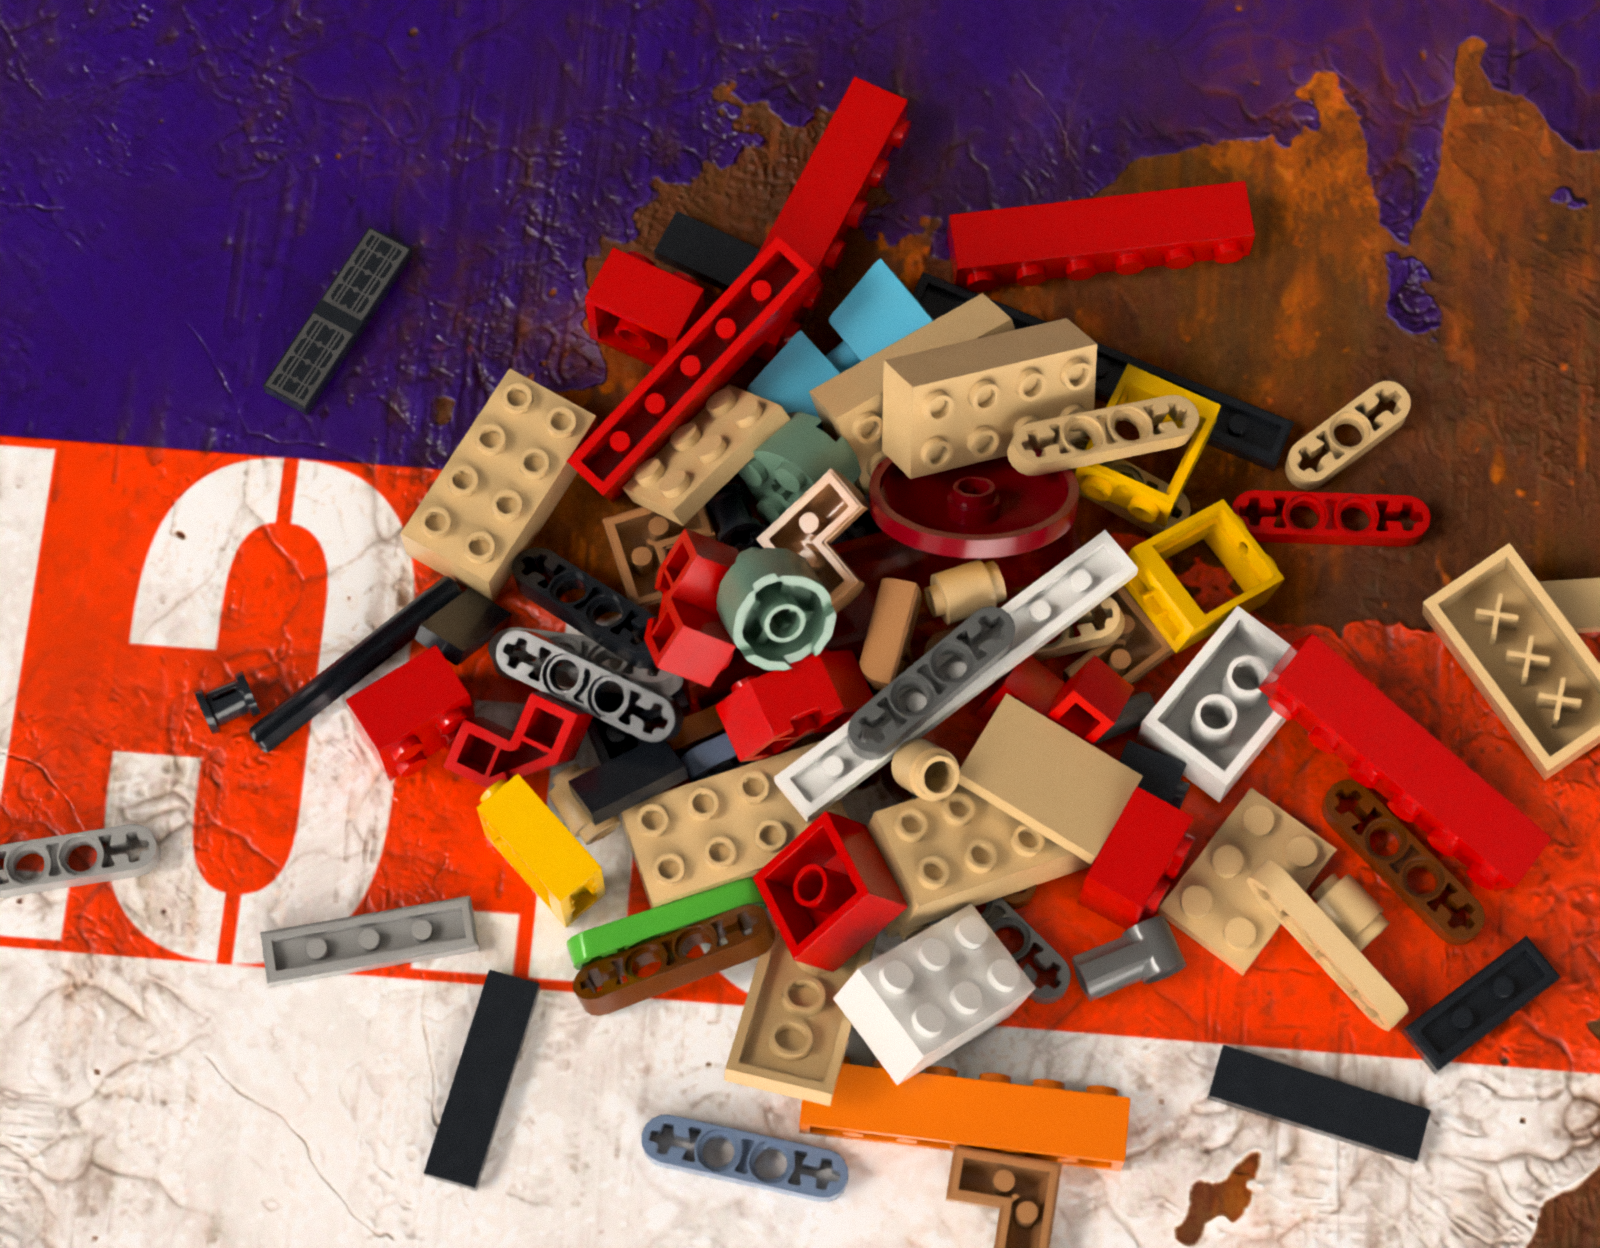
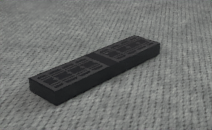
[263,226,413,416]

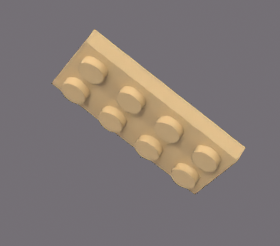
[724,916,878,1106]

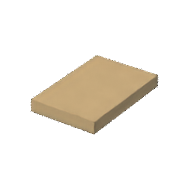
[958,693,1143,864]

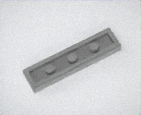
[260,896,480,988]

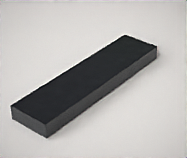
[424,969,541,1191]
[1207,1045,1431,1164]

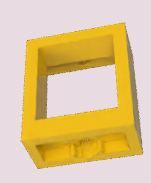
[1075,364,1221,526]
[1124,499,1285,654]
[477,774,606,928]

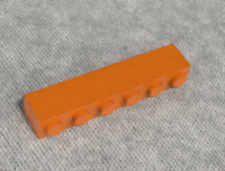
[799,1056,1131,1172]

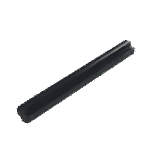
[249,576,463,753]

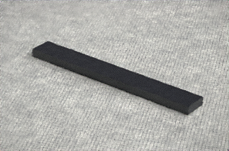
[913,272,1294,472]

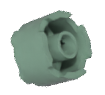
[738,412,861,524]
[716,547,836,671]

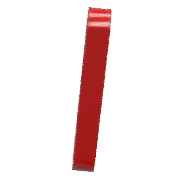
[1231,490,1431,547]

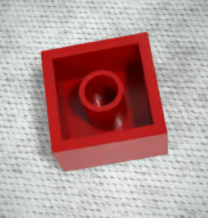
[585,247,705,368]
[346,645,475,781]
[1077,786,1195,930]
[753,811,909,972]

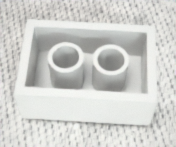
[1136,606,1291,803]
[833,903,1036,1085]

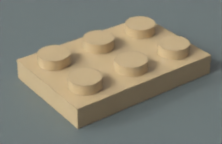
[622,384,791,526]
[1157,787,1337,976]

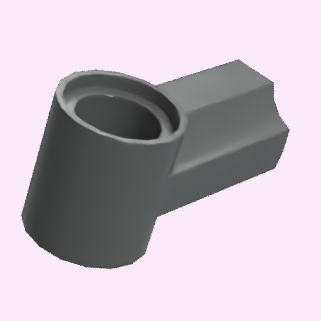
[1072,916,1187,1002]

